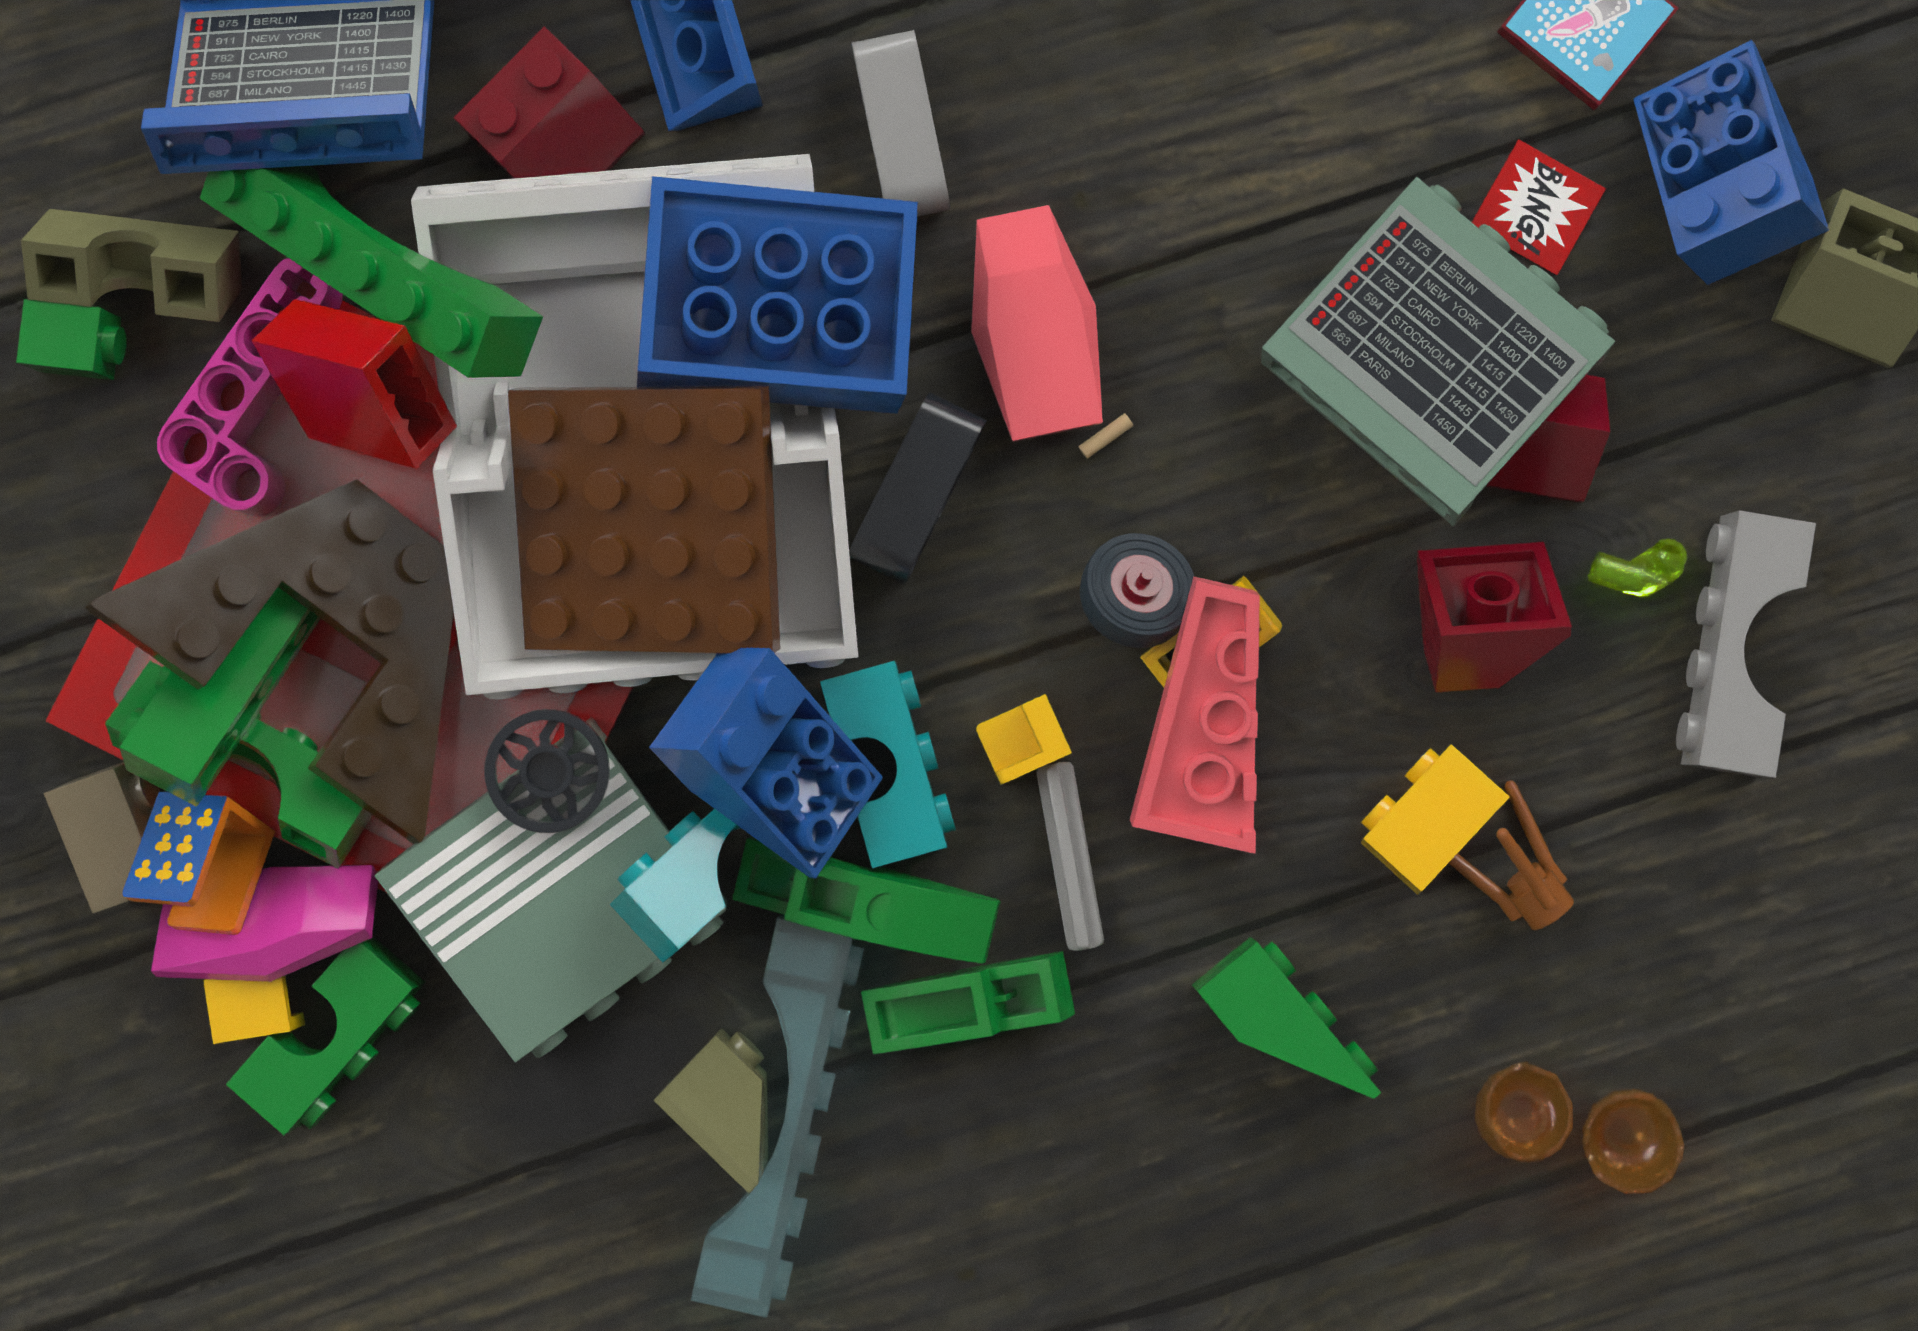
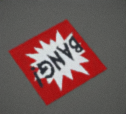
[1472,139,1606,275]

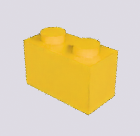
[1361,744,1510,895]

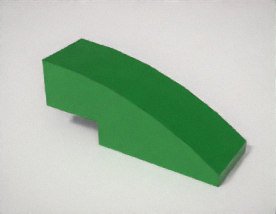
[861,951,1075,1054]

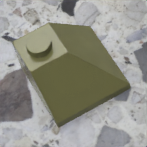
[654,1028,768,1193]

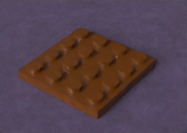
[508,386,781,653]

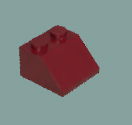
[454,26,645,179]

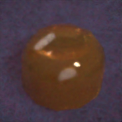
[1474,1062,1573,1163]
[1582,1088,1684,1194]

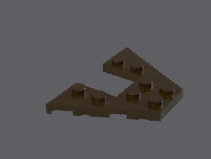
[84,479,454,844]

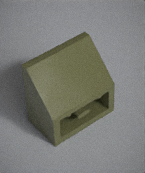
[1771,188,1918,368]

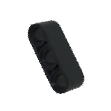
[849,392,987,585]

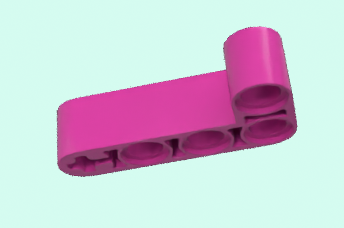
[157,258,343,516]

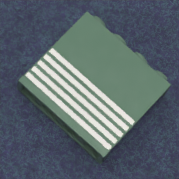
[374,717,727,1062]

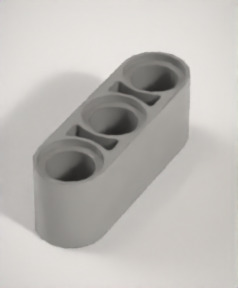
[852,30,950,216]

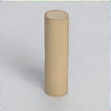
[1078,413,1133,459]

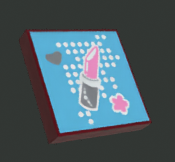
[1497,0,1679,111]

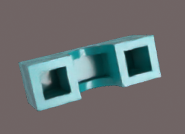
[820,661,956,868]

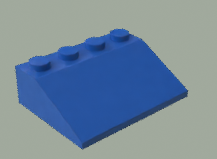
[637,176,918,414]

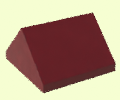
[1486,375,1610,503]

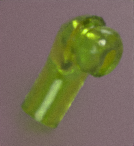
[1588,538,1687,598]

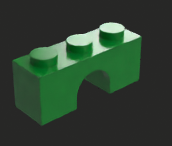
[226,935,426,1135]

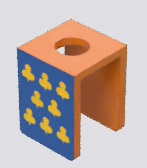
[122,792,275,935]

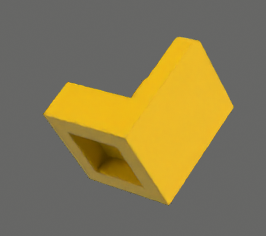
[976,694,1072,785]
[203,976,305,1044]

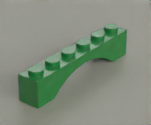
[200,166,543,378]

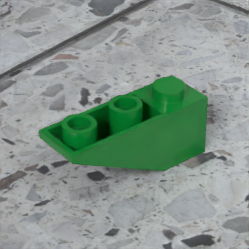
[1192,937,1381,1099]

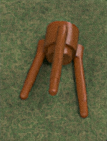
[1448,780,1574,930]

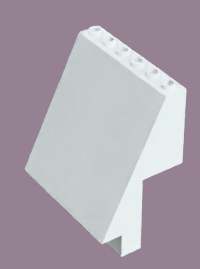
[411,154,858,699]

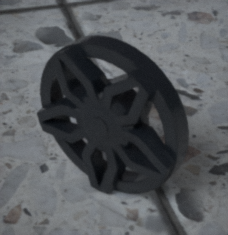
[484,709,610,833]

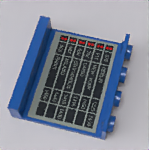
[141,0,434,174]

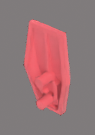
[971,205,1103,442]

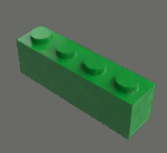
[118,587,320,807]

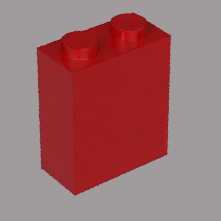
[251,299,457,469]

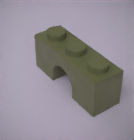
[21,209,242,322]

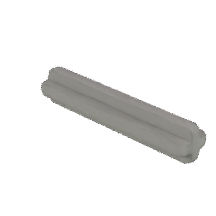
[1036,762,1104,951]

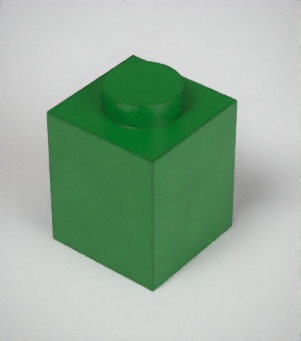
[16,299,127,380]

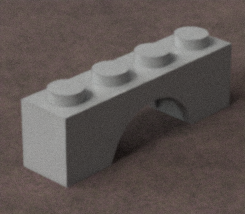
[1676,510,1816,778]

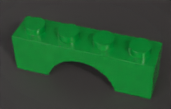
[105,661,373,869]

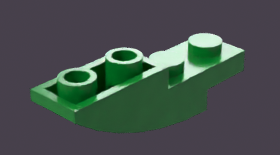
[732,836,1001,964]

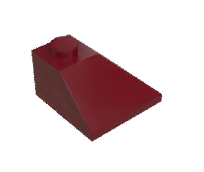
[1417,542,1572,692]

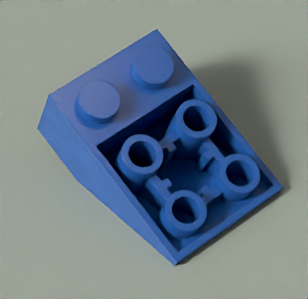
[1633,40,1829,285]
[649,648,883,879]

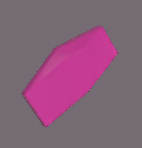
[151,865,378,982]

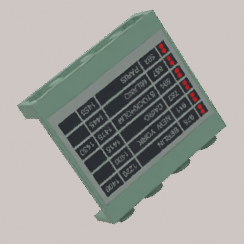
[1261,177,1615,526]

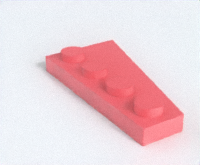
[1130,576,1260,854]

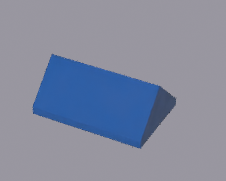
[630,0,763,131]

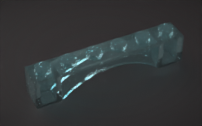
[691,914,864,1318]

